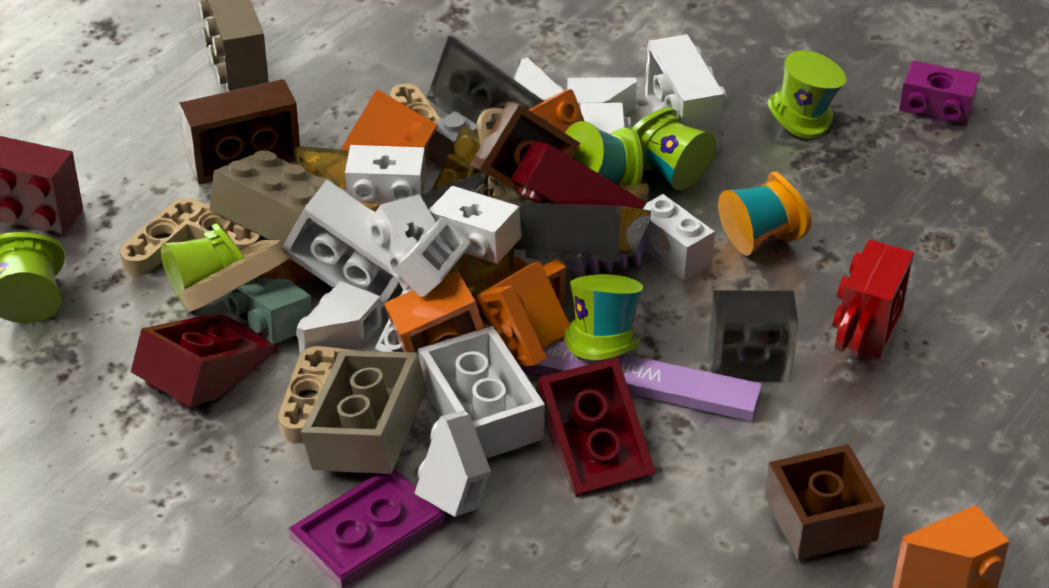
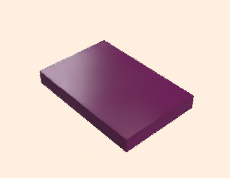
[288,468,445,588]

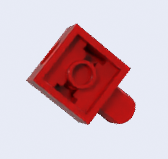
[832,239,914,359]

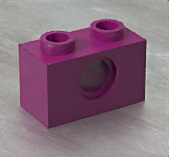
[899,60,980,125]

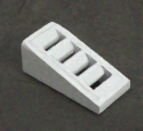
[395,215,471,297]

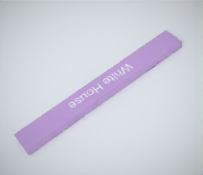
[483,323,762,421]

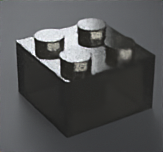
[708,290,799,382]

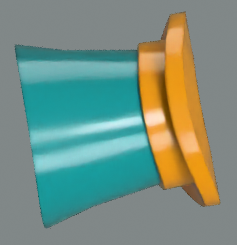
[718,171,812,256]

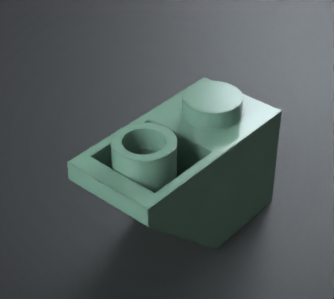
[226,277,311,344]

